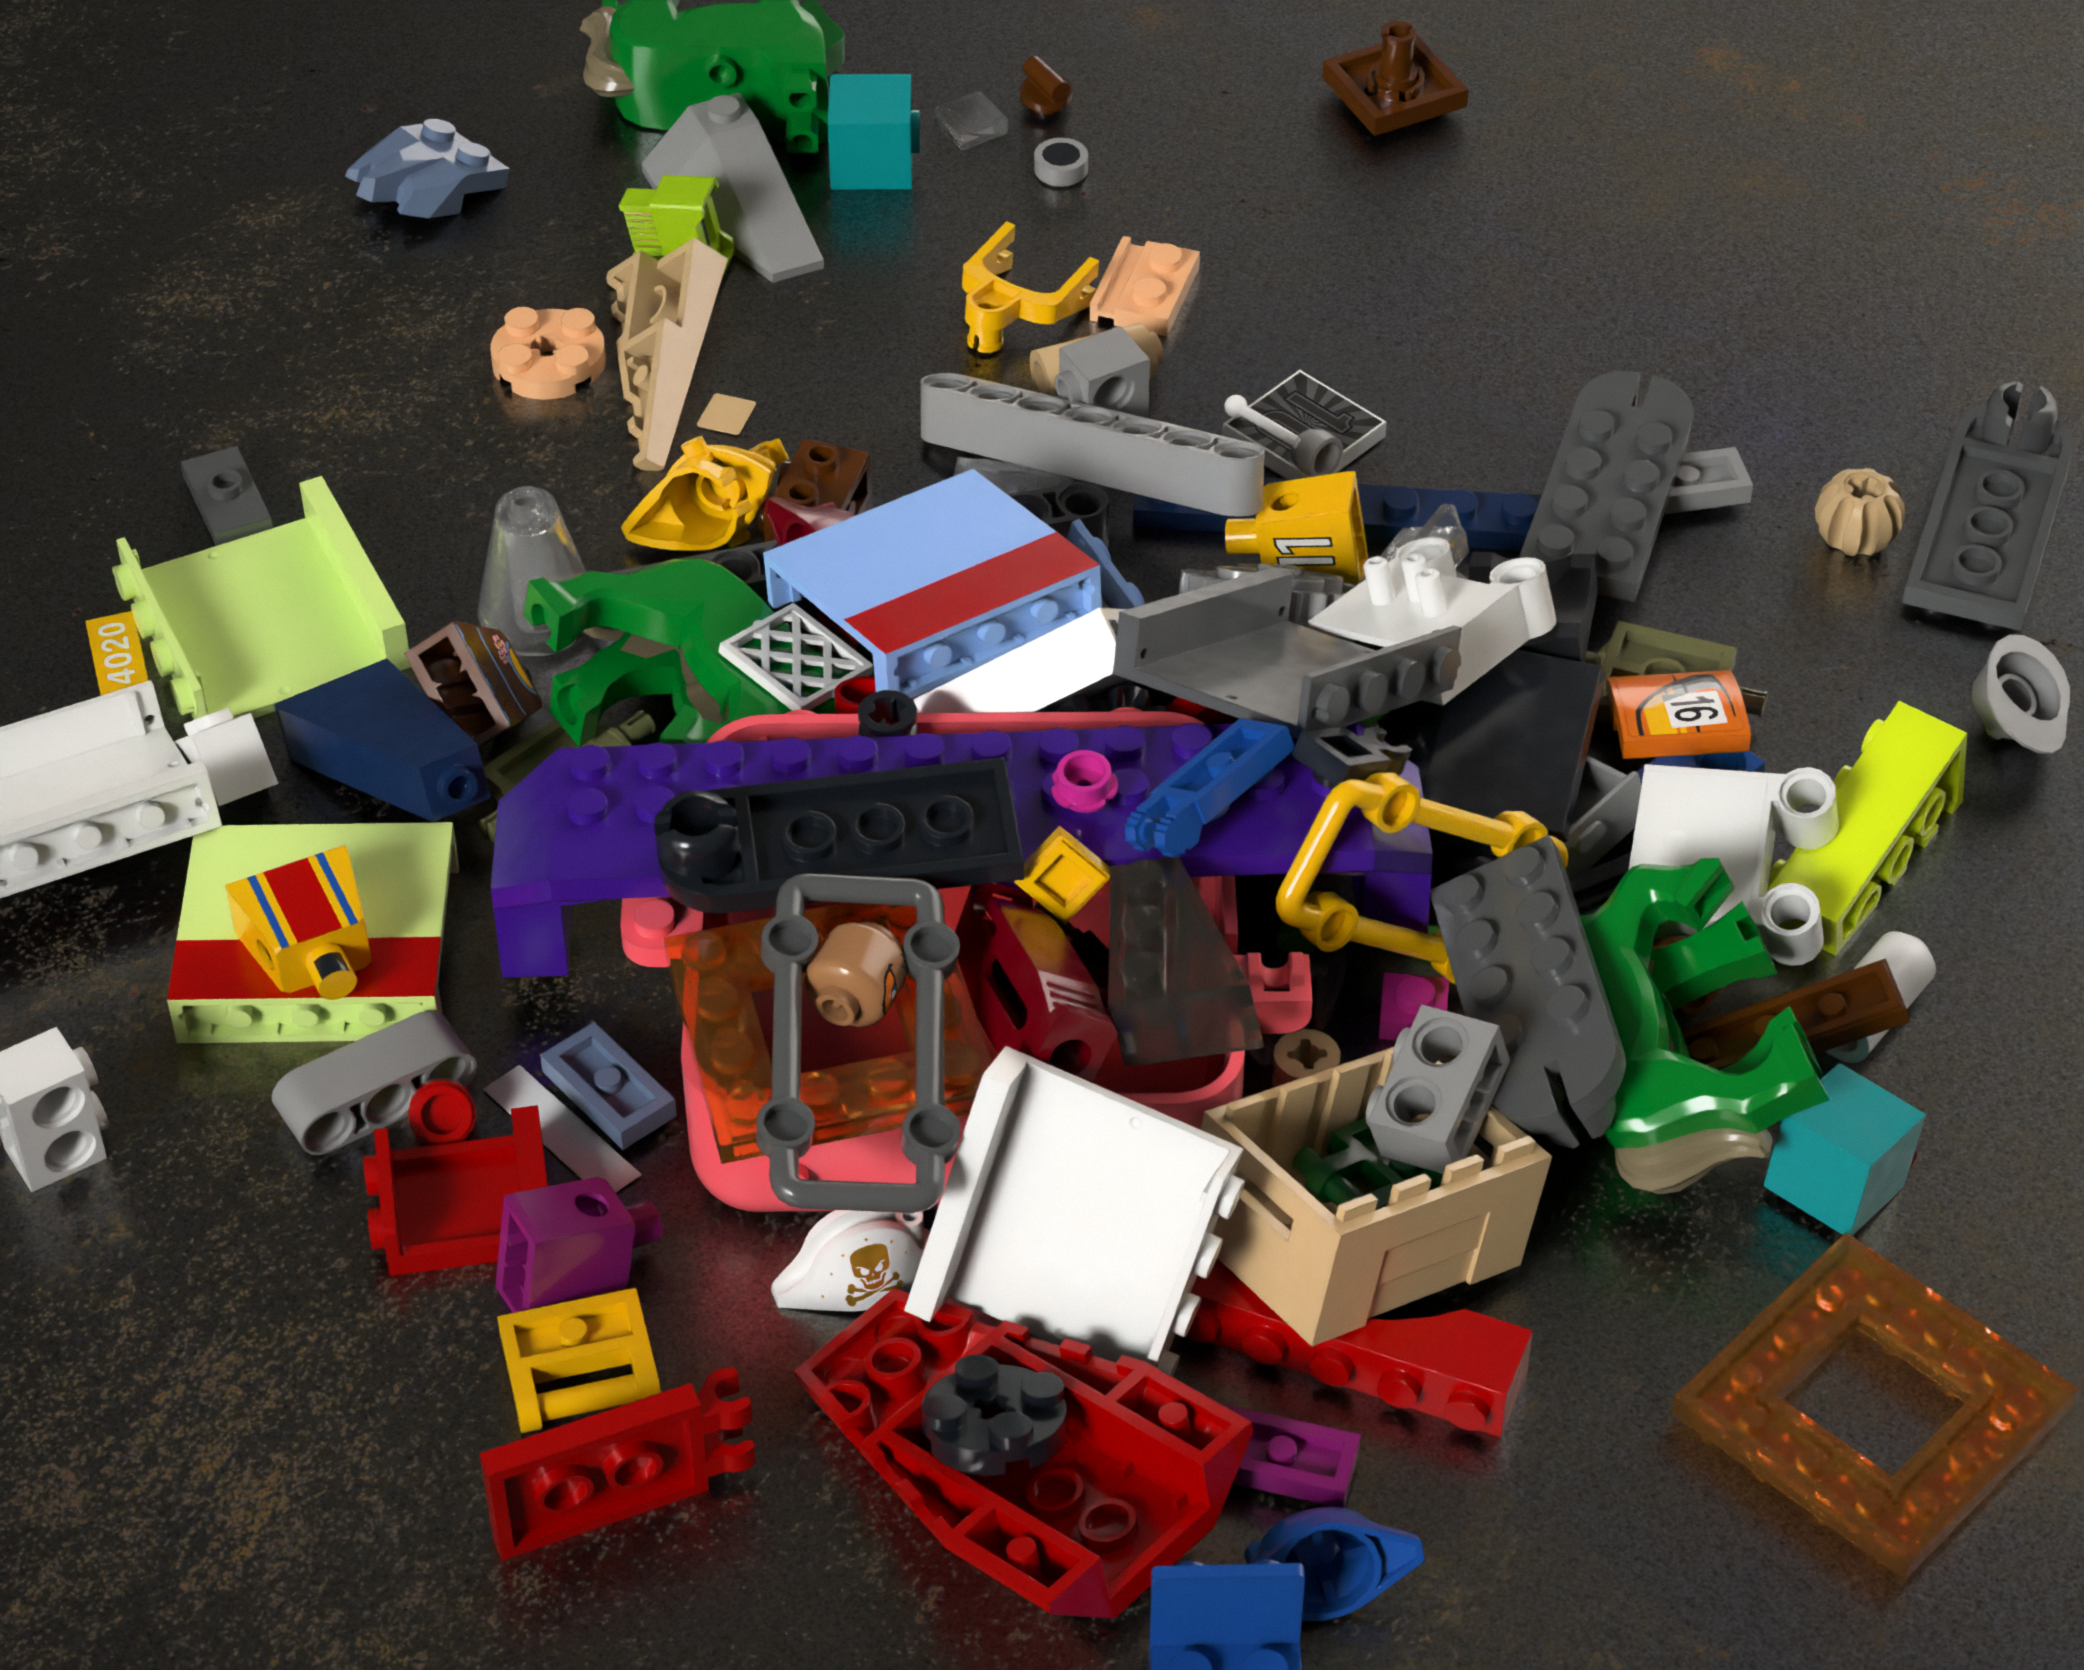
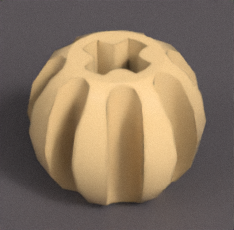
[1815,468,1905,556]

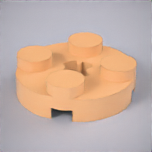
[490,307,606,400]

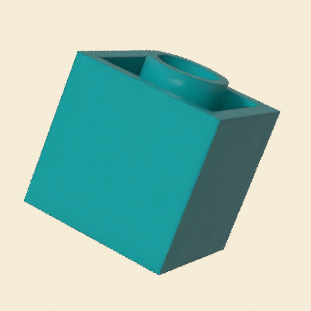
[828,74,920,190]
[1763,1063,1926,1239]

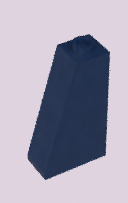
[274,658,491,822]

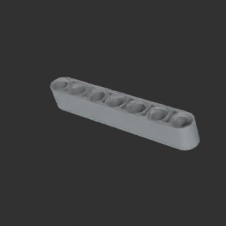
[920,373,1264,517]

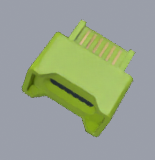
[619,175,735,278]

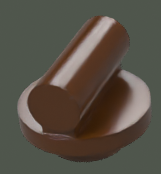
[1020,56,1073,114]

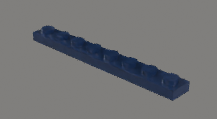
[1133,478,1541,551]

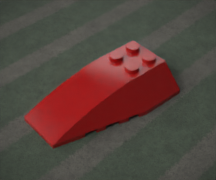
[794,1288,1254,1619]

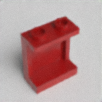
[363,1105,548,1276]

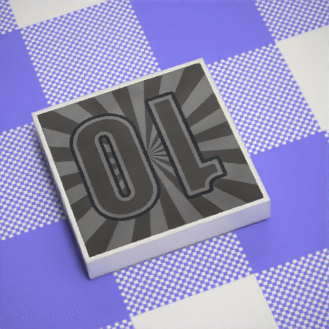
[1222,370,1387,480]

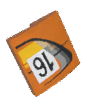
[1606,670,1751,759]

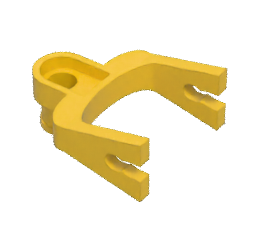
[962,221,1099,353]

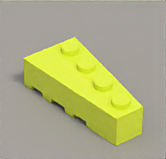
[1767,701,1967,956]

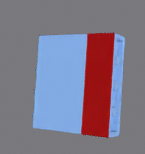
[763,469,1102,699]

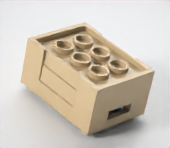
[1200,1047,1552,1347]

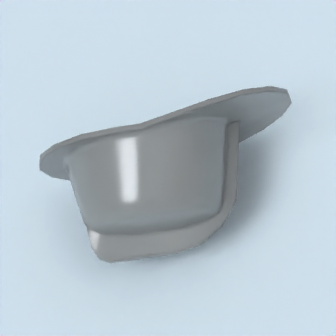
[1971,635,2070,754]

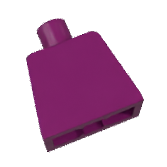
[495,1177,663,1313]

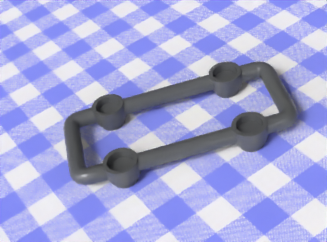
[755,873,961,1213]

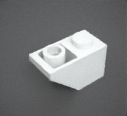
[174,707,278,807]

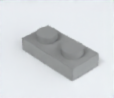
[1664,447,1753,514]

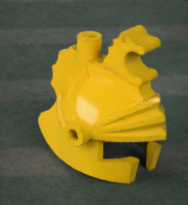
[621,436,789,551]

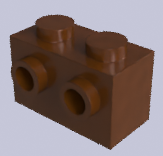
[757,438,872,542]

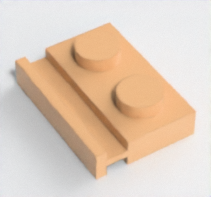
[1090,236,1200,337]

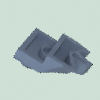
[345,119,510,218]

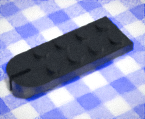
[654,757,1024,913]

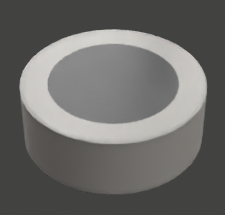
[1034,138,1088,187]

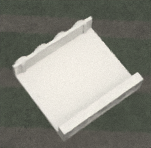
[0,680,222,898]
[904,1046,1245,1377]

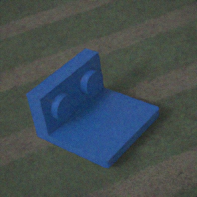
[1149,1560,1305,1670]

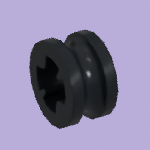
[858,690,918,737]

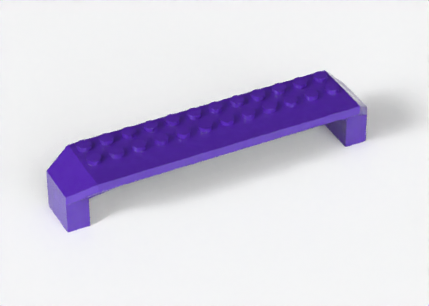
[491,722,1433,978]

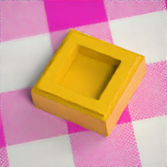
[1014,825,1112,924]

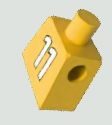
[1225,471,1368,586]

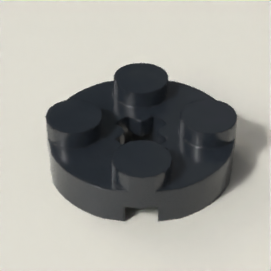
[921,1354,1067,1476]

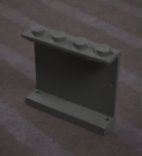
[1112,567,1462,739]

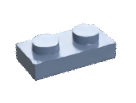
[540,1022,677,1150]

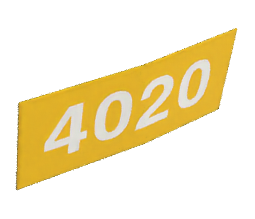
[85,611,149,695]

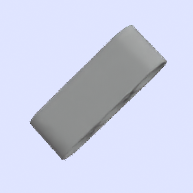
[272,1010,477,1155]

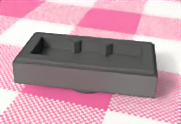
[181,446,273,546]

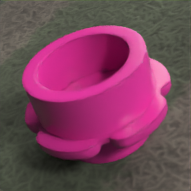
[1051,750,1118,813]

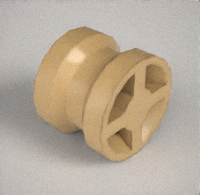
[1272,1029,1341,1088]

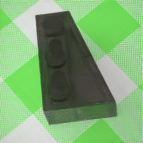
[1108,857,1264,1067]

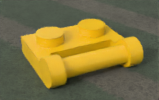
[497,1288,661,1434]

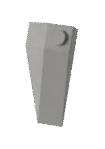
[641,92,824,283]

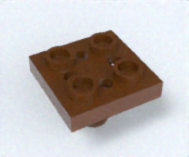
[1322,21,1469,136]

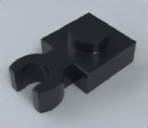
[1292,726,1412,789]

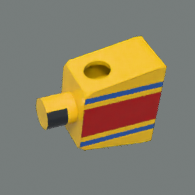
[225,845,372,1000]

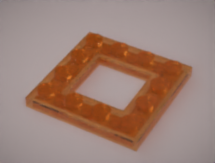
[664,903,992,1164]
[1671,1232,2079,1580]

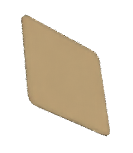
[697,393,756,435]

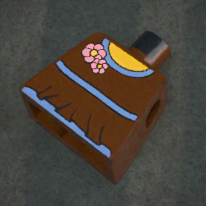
[404,621,543,748]

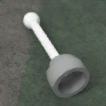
[1224,395,1343,477]

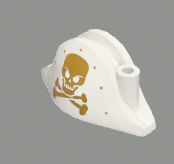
[771,1210,931,1311]

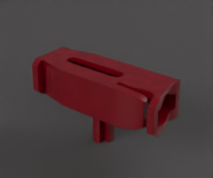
[952,881,1129,1083]

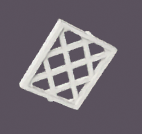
[718,602,874,711]

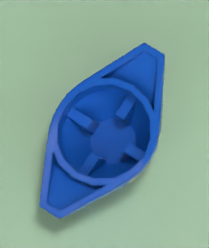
[1244,1507,1425,1621]

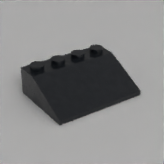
[1384,650,1605,864]

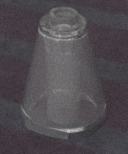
[477,486,588,656]

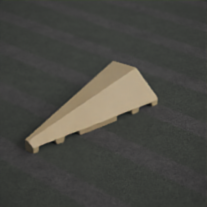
[606,238,728,471]

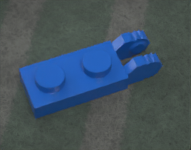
[1124,718,1295,857]

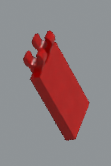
[479,1367,756,1561]

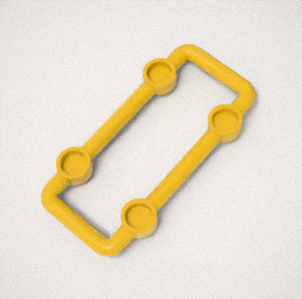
[1276,772,1568,984]

